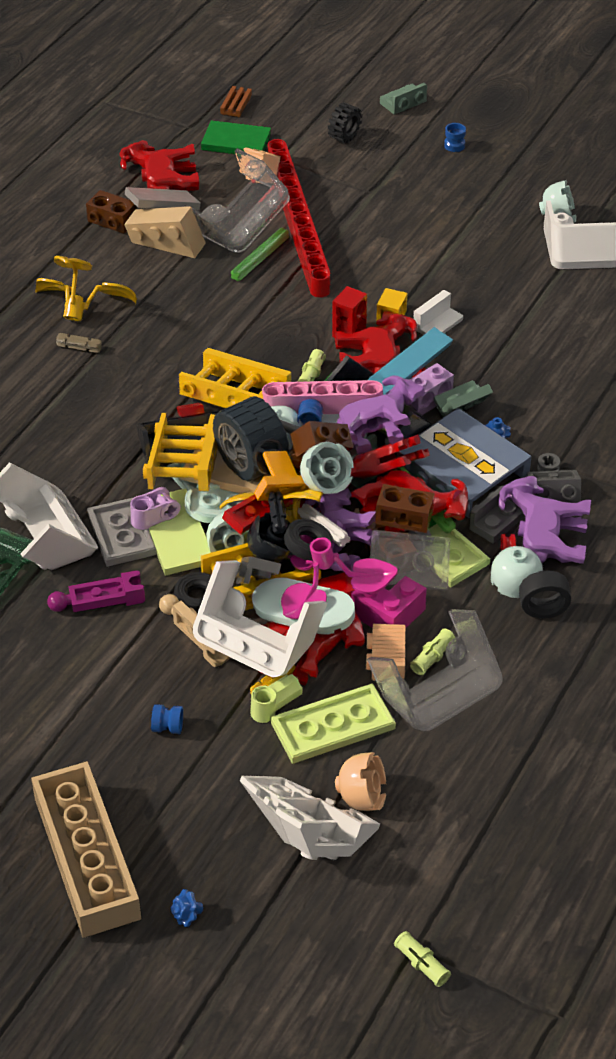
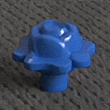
[485,417,511,438]
[171,889,203,927]

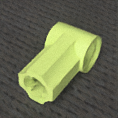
[250,674,302,723]

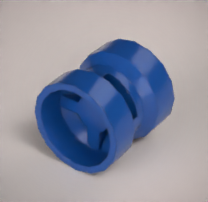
[444,123,466,152]
[297,399,323,425]
[151,704,183,734]

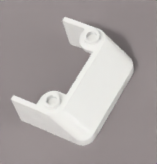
[544,200,616,269]
[0,462,98,570]
[193,560,328,677]

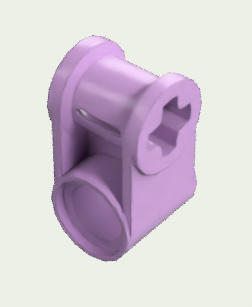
[130,487,181,530]

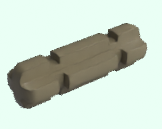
[56,333,102,353]

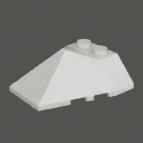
[240,776,380,860]

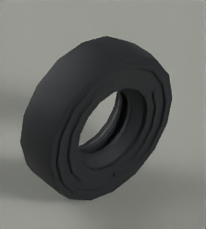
[284,519,332,561]
[174,572,211,614]

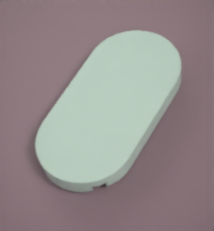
[185,483,286,523]
[252,578,355,634]

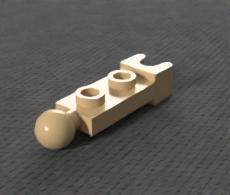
[159,594,231,667]

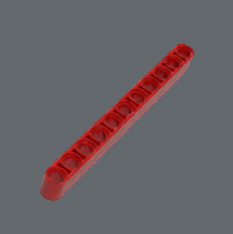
[268,139,330,297]

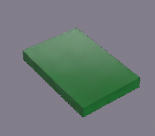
[201,120,271,155]

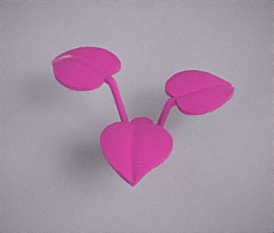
[281,535,398,619]

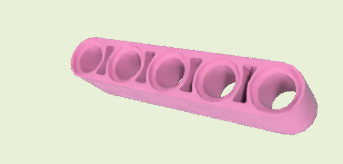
[262,380,383,414]

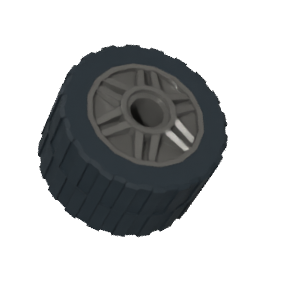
[213,396,289,482]

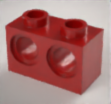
[332,286,367,338]

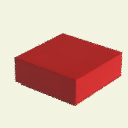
[177,403,204,418]

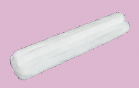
[298,504,350,547]

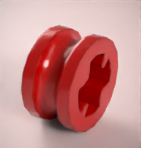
[501,534,516,551]

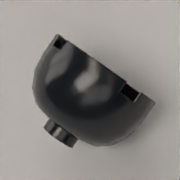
[247,513,301,564]

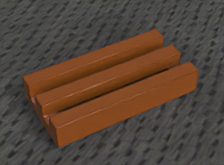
[220,86,252,117]

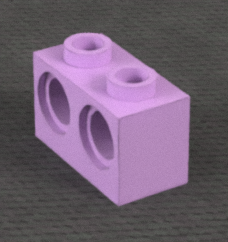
[410,363,454,415]

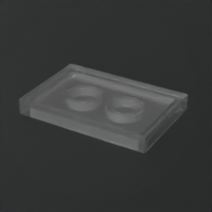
[370,530,450,591]

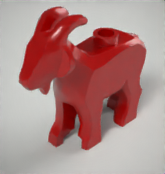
[119,140,199,191]
[335,311,418,374]
[345,435,430,489]
[351,471,468,538]
[258,612,365,685]

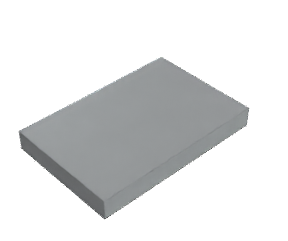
[125,187,201,211]
[87,497,156,567]

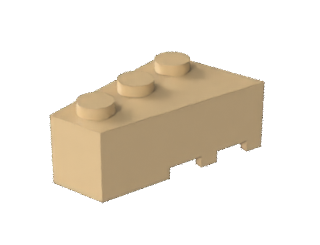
[124,206,206,258]

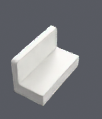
[414,290,463,335]

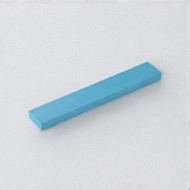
[368,327,453,395]

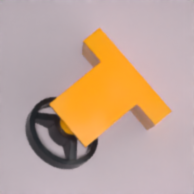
[253,439,309,501]

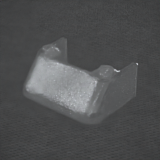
[184,148,290,252]
[367,609,502,731]

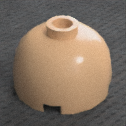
[335,752,386,811]

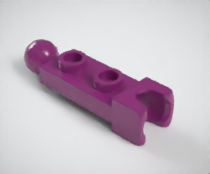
[47,571,145,612]

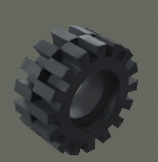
[328,102,363,144]

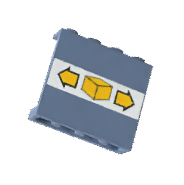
[397,408,531,518]

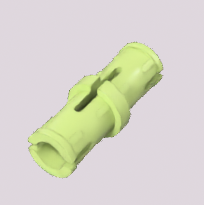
[297,349,326,382]
[410,629,455,675]
[394,931,451,987]

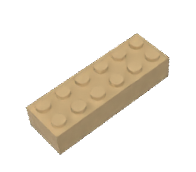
[31,761,141,938]

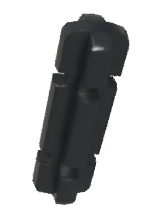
[268,491,288,534]

